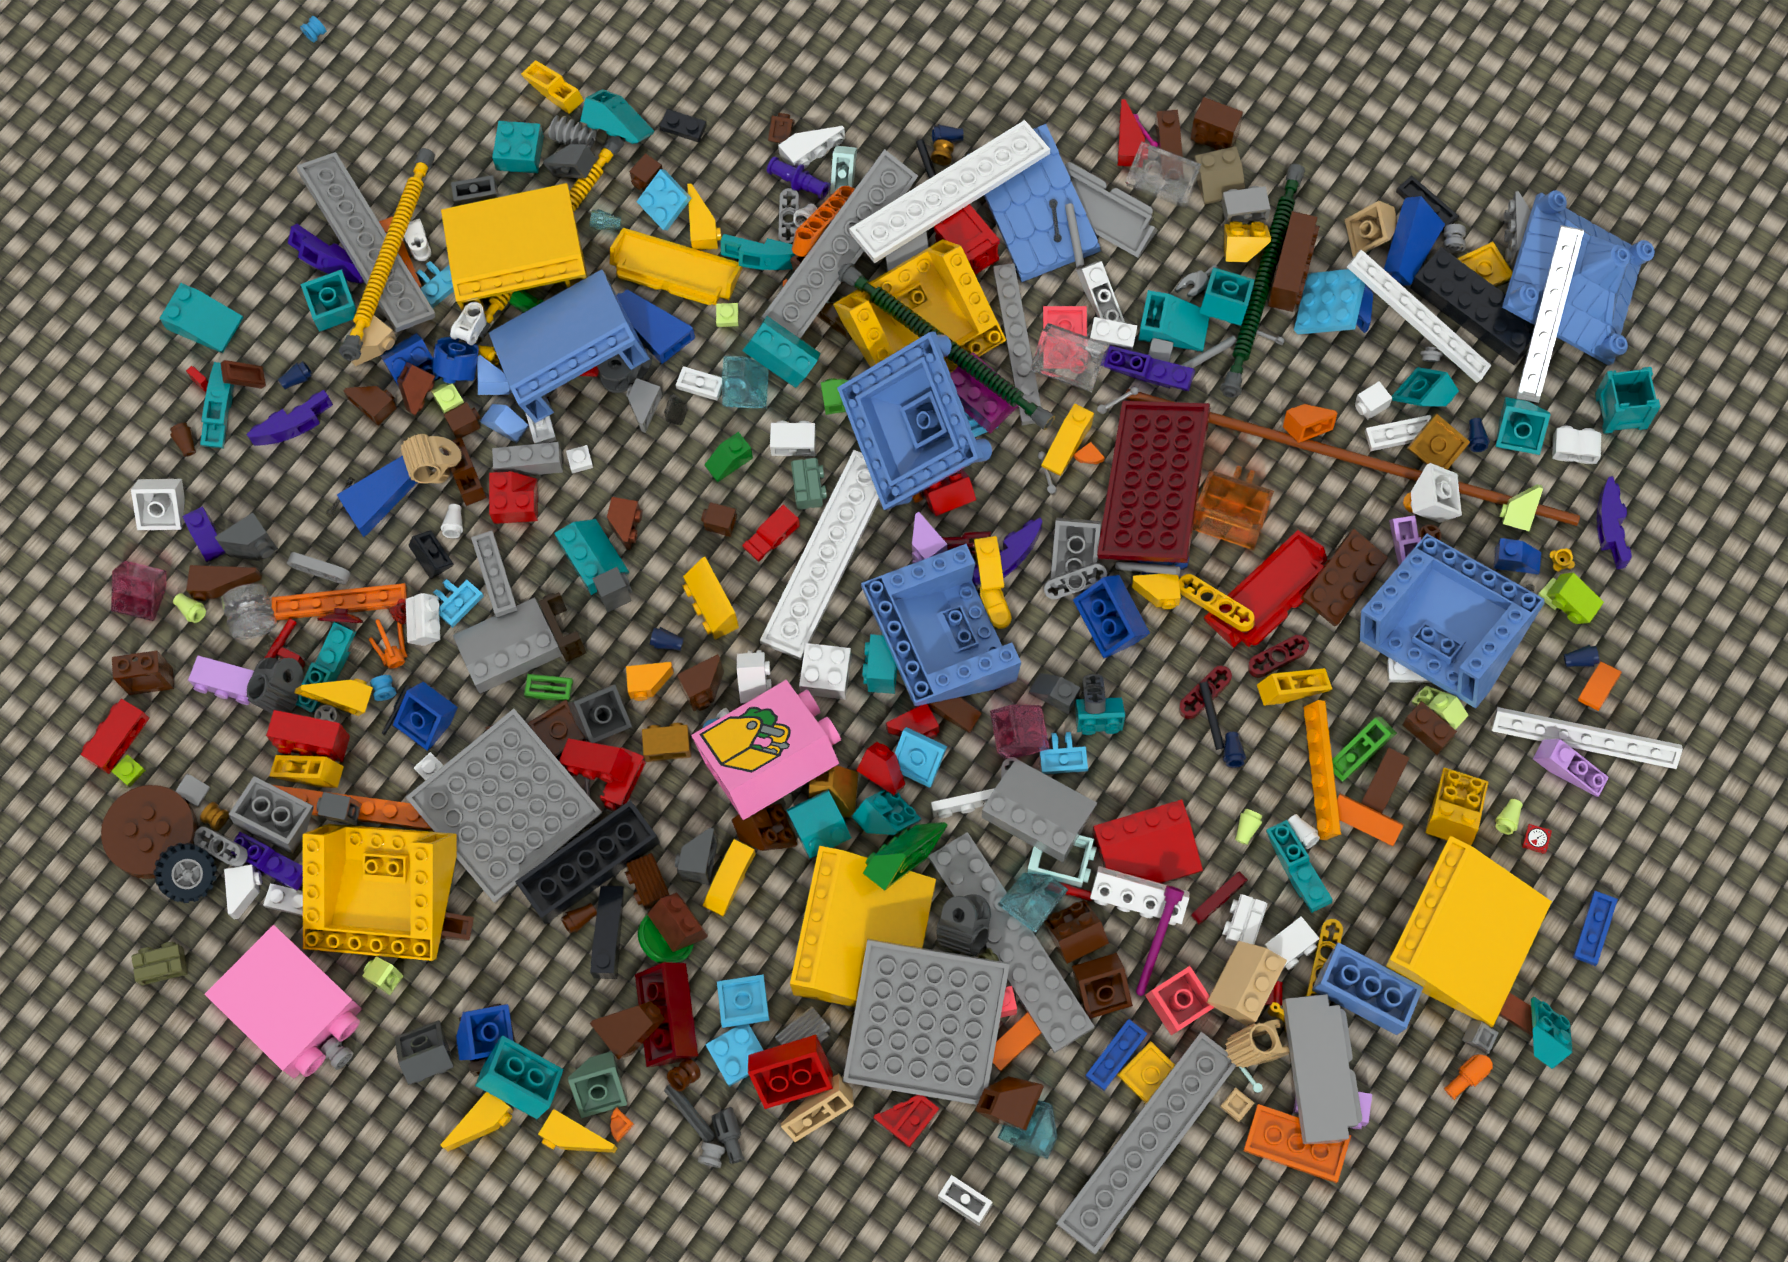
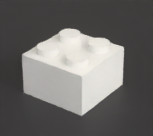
[799,643,852,700]

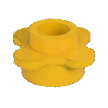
[1549,548,1575,572]

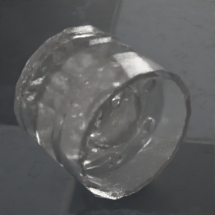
[220,584,277,640]

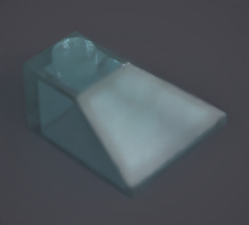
[998,1100,1057,1159]

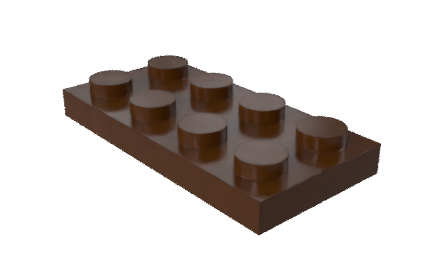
[1300,529,1388,627]

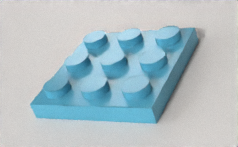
[1294,269,1365,335]

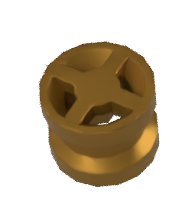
[931,140,954,165]
[200,802,229,831]

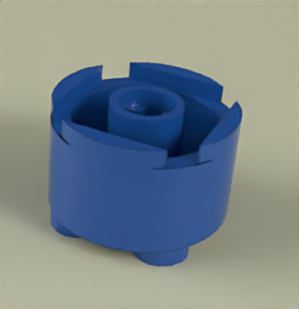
[432,337,479,384]

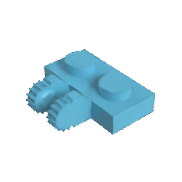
[416,261,454,308]
[433,579,484,628]
[1040,732,1088,774]

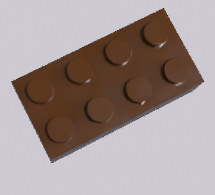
[1268,211,1320,312]

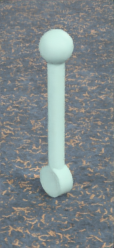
[1238,1066,1263,1093]

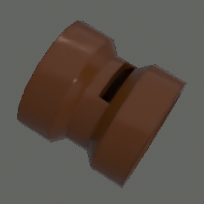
[667,1059,701,1091]

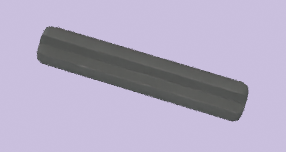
[664,1084,716,1143]

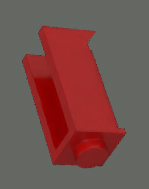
[600,747,646,811]

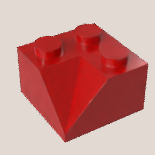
[489,471,538,524]

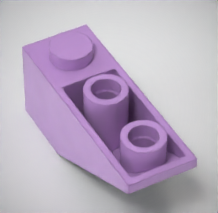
[1533,739,1609,797]

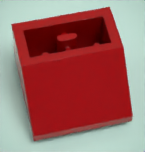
[922,469,976,516]

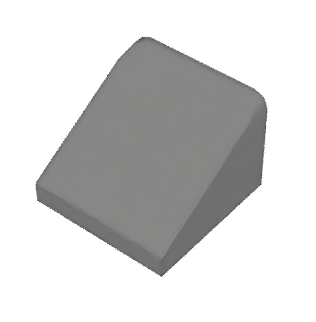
[1148,338,1174,362]
[175,774,210,807]
[1462,1020,1498,1054]

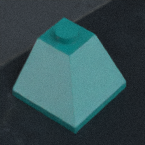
[1391,367,1459,407]
[1496,397,1551,455]

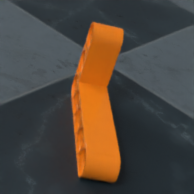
[792,186,854,257]

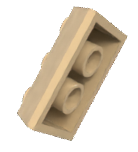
[1206,941,1287,1027]

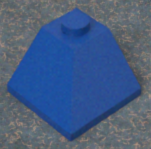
[456,1004,513,1060]

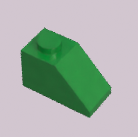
[704,432,753,482]

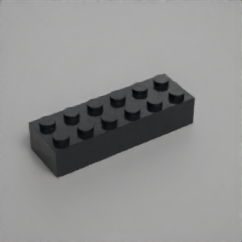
[1410,247,1535,365]
[515,800,660,925]

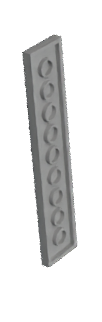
[760,149,918,338]
[297,152,435,333]
[928,832,1095,1054]
[1056,1032,1236,1255]

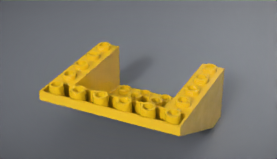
[441,183,588,311]
[833,239,1006,373]
[303,824,457,961]
[1386,836,1552,1027]
[790,846,936,1007]

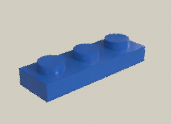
[1573,891,1618,966]
[1085,1019,1148,1091]

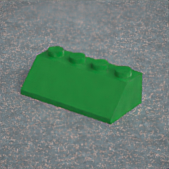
[863,822,948,891]

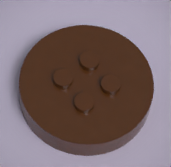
[101,785,198,879]

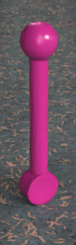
[1133,114,1158,149]

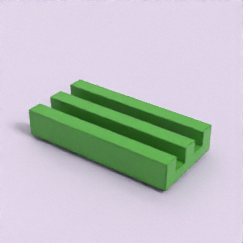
[524,674,573,702]

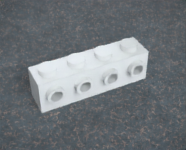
[1090,866,1189,925]

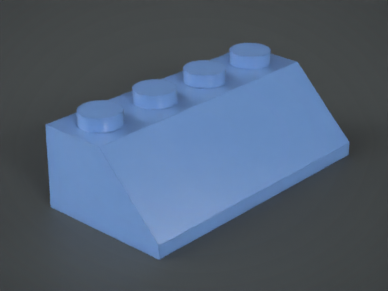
[1312,942,1423,1035]

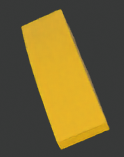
[521,60,584,114]
[703,839,756,917]

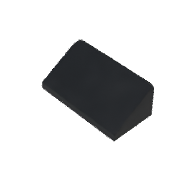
[409,530,454,579]

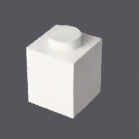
[1355,381,1392,420]

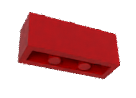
[80,698,150,774]
[559,738,633,783]

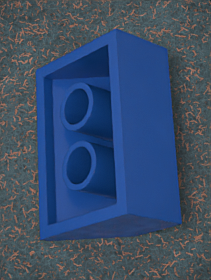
[1073,575,1150,658]

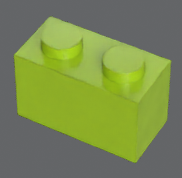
[1546,572,1604,624]

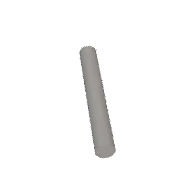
[1065,203,1085,268]
[1182,336,1237,368]
[1115,561,1180,575]

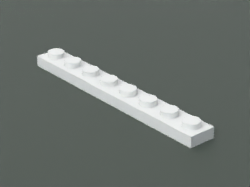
[1516,225,1584,403]
[1347,250,1491,383]
[1492,707,1683,769]

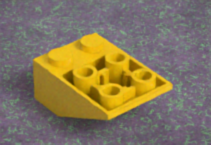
[1425,767,1488,846]

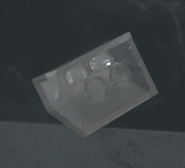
[1125,141,1201,208]
[1030,323,1110,392]

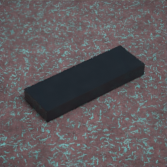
[1396,175,1459,233]

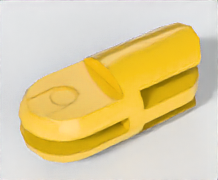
[980,586,1012,629]

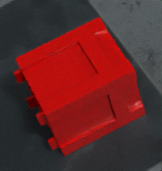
[934,204,1000,275]

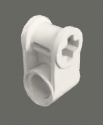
[404,218,431,261]
[450,302,487,345]

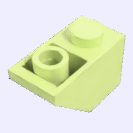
[1411,686,1468,730]

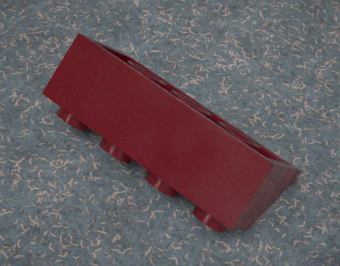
[635,962,698,1067]

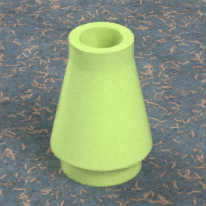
[173,593,206,623]
[1495,799,1523,835]
[1235,809,1262,845]

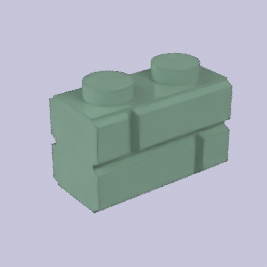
[791,458,827,510]

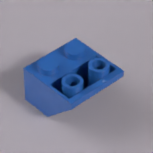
[380,333,440,387]

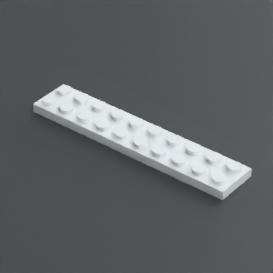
[849,120,1050,263]
[760,450,880,660]

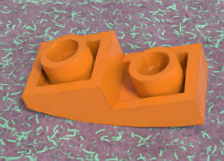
[1578,662,1622,711]

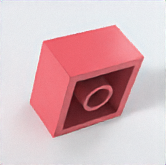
[1145,966,1215,1035]

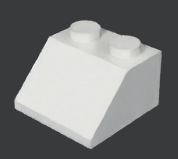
[1411,463,1462,523]
[131,479,185,530]

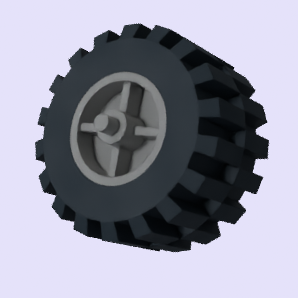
[154,843,217,903]

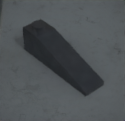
[590,886,624,979]

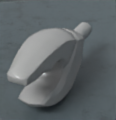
[1175,264,1218,297]

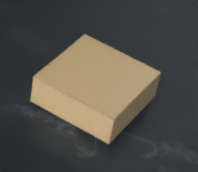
[1220,1087,1254,1122]

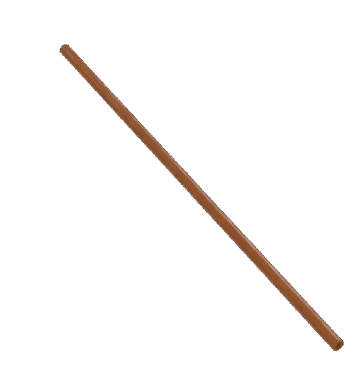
[1125,389,1580,526]

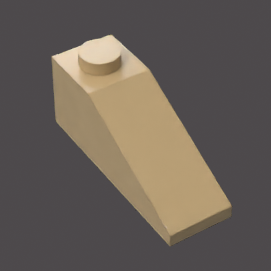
[781,1073,854,1142]

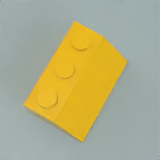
[682,557,739,640]

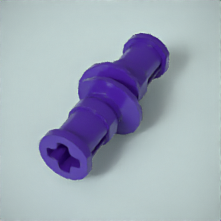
[767,156,831,200]

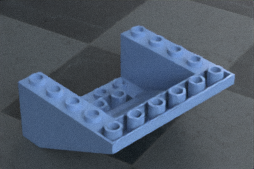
[489,269,650,423]
[1360,534,1545,708]
[861,544,1021,706]

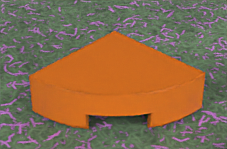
[1073,442,1105,464]
[610,1107,635,1142]

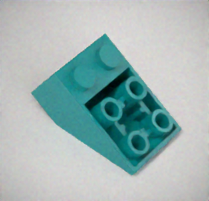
[580,89,654,144]
[1139,290,1210,352]

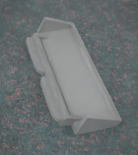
[1065,162,1158,258]
[1282,994,1362,1144]

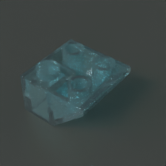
[722,356,769,408]
[998,873,1069,933]

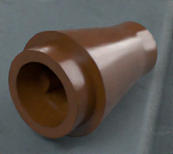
[170,423,196,457]
[561,903,597,934]

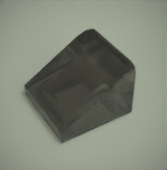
[664,394,688,425]

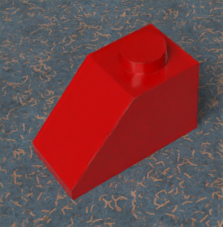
[886,704,939,739]
[856,742,905,795]

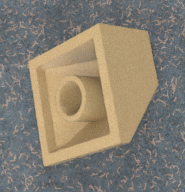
[1345,201,1397,257]
[351,315,397,366]

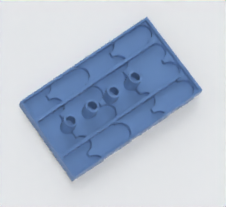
[967,124,1101,282]

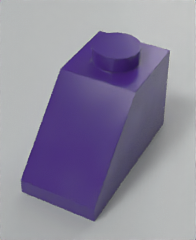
[182,506,226,562]

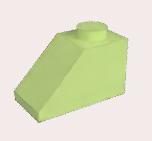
[430,377,464,414]
[1499,484,1543,531]
[363,956,403,995]

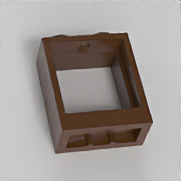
[112,650,174,695]

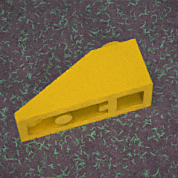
[687,184,722,250]
[1041,404,1094,476]
[1257,668,1332,706]
[294,679,373,716]
[269,755,344,788]
[440,1092,514,1151]
[538,1109,618,1153]

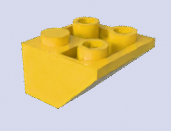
[1224,221,1271,262]

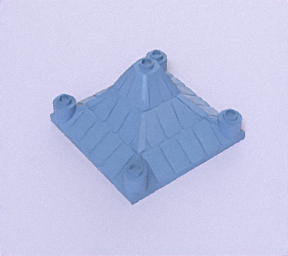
[1502,190,1655,366]
[837,332,992,510]

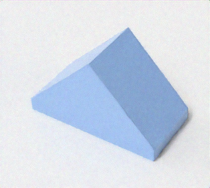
[477,355,512,395]
[480,404,529,444]

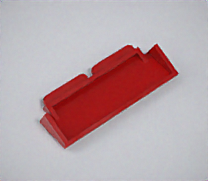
[1204,530,1327,648]

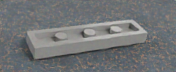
[471,531,518,617]

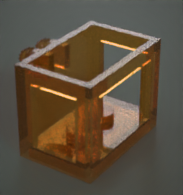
[1193,465,1274,550]

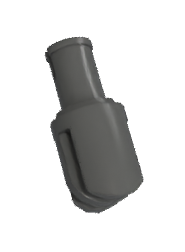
[711,1107,745,1164]

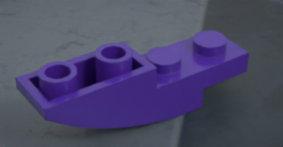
[288,224,364,284]
[1103,346,1195,391]
[246,390,333,446]
[1596,476,1632,569]
[972,518,1043,586]
[230,832,303,891]

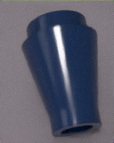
[932,124,964,144]
[278,361,313,390]
[1468,418,1490,452]
[649,627,684,651]
[1564,645,1599,667]
[1223,732,1246,768]

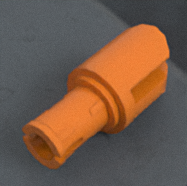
[1444,1054,1493,1100]

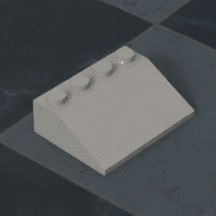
[453,597,562,694]
[982,759,1097,863]

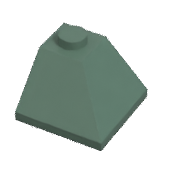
[568,1051,627,1118]

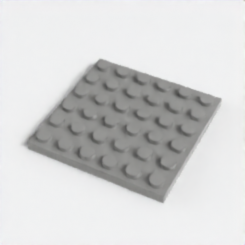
[406,708,603,903]
[843,939,1010,1105]

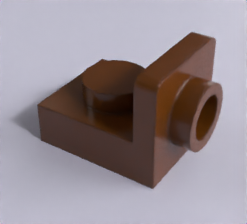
[768,113,795,143]

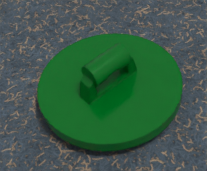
[638,915,694,964]

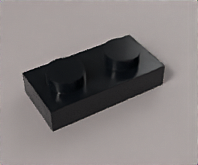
[659,109,707,143]

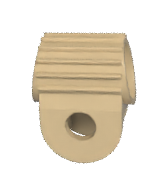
[401,434,461,484]
[1225,1020,1290,1068]

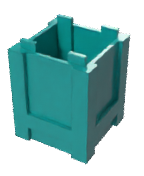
[1595,367,1661,434]

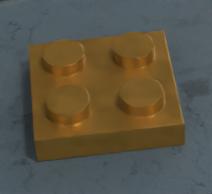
[1407,414,1470,470]

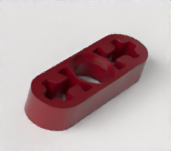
[1248,635,1309,678]
[1179,666,1232,719]
[1191,871,1248,925]

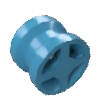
[300,16,327,43]
[370,675,397,701]

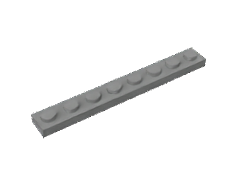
[993,263,1041,425]

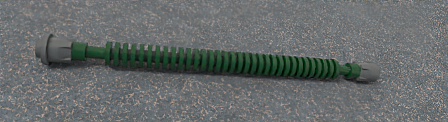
[1220,164,1305,398]
[838,262,1055,430]

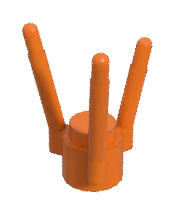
[369,615,408,669]

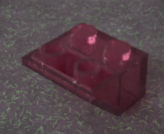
[111,561,166,621]
[990,704,1049,760]

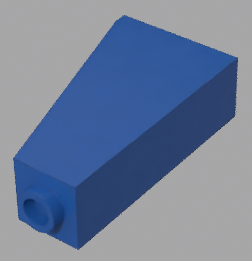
[1384,196,1445,285]
[617,289,695,364]
[337,455,418,537]

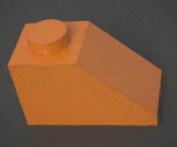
[1283,404,1338,443]

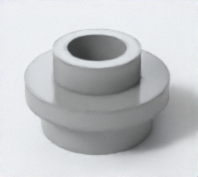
[1420,347,1443,362]

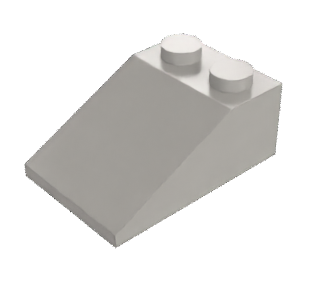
[1051,517,1101,590]

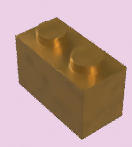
[642,723,692,762]

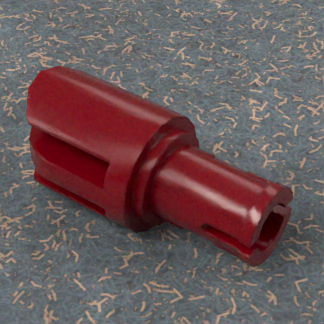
[942,531,991,554]

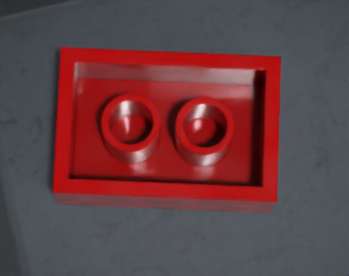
[266,710,350,762]
[748,1035,833,1109]

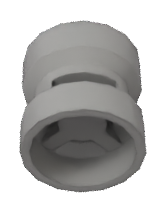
[1444,224,1466,253]
[320,1037,353,1070]

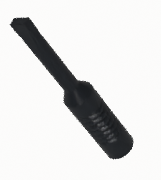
[382,685,412,735]

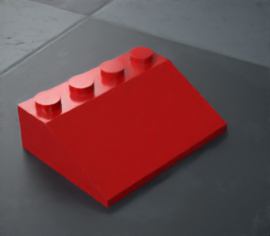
[1092,799,1203,884]

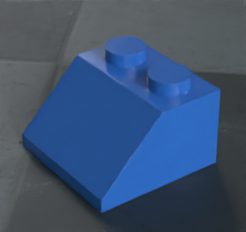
[393,682,458,751]

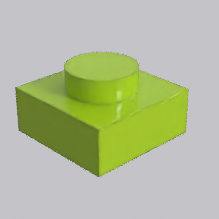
[111,755,146,787]

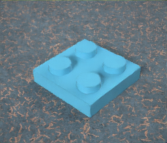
[636,169,691,230]
[895,727,948,788]
[717,974,770,1028]
[705,1024,763,1087]

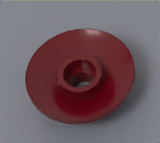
[317,608,363,623]

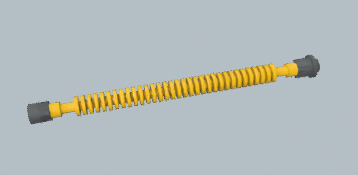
[476,136,624,342]
[339,148,435,361]

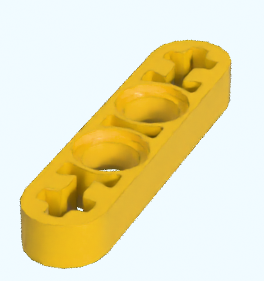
[1179,574,1254,631]
[1306,919,1343,997]

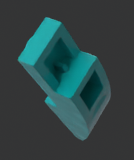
[721,234,796,270]
[200,362,234,449]
[295,622,357,713]
[1266,820,1333,913]

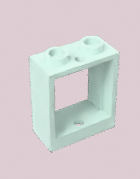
[1027,835,1097,889]

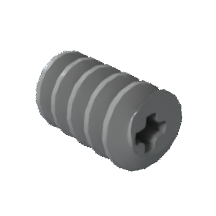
[548,115,597,149]

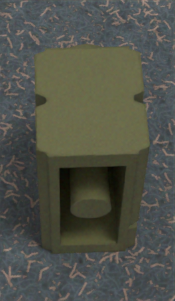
[131,942,188,986]

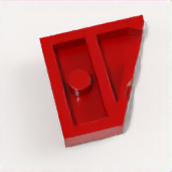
[873,1095,940,1148]

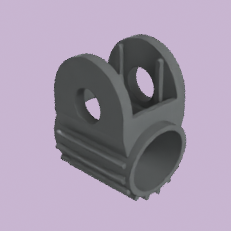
[598,348,653,393]
[247,657,303,714]
[936,894,991,957]

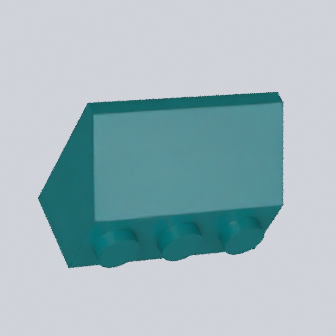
[742,316,821,388]
[554,519,629,595]
[475,1035,564,1119]

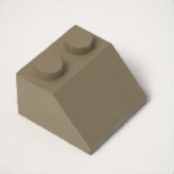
[1193,146,1245,205]

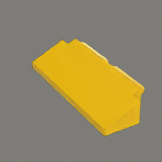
[610,228,742,305]

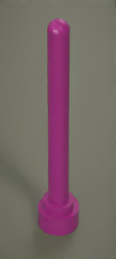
[1136,886,1184,996]

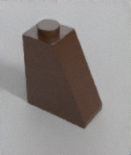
[590,1001,665,1060]

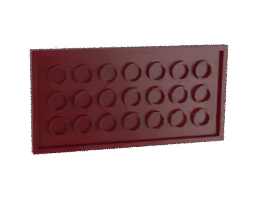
[1097,401,1211,563]

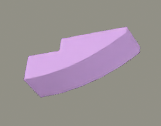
[1389,516,1421,565]

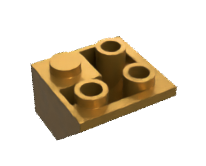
[809,765,859,818]

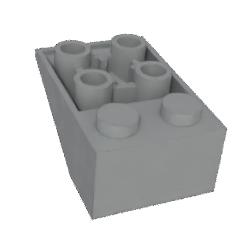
[1504,191,1531,270]

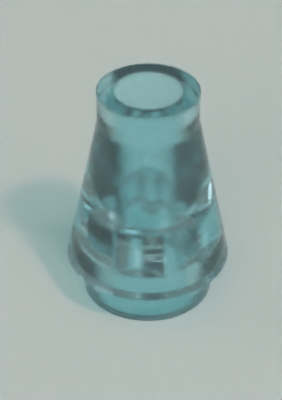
[589,209,621,230]

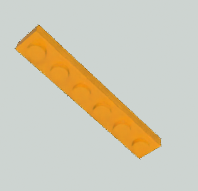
[1304,700,1341,840]

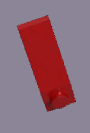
[1117,99,1149,167]

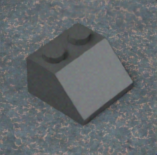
[215,512,278,561]
[568,685,632,743]
[675,828,718,885]
[395,1020,454,1085]

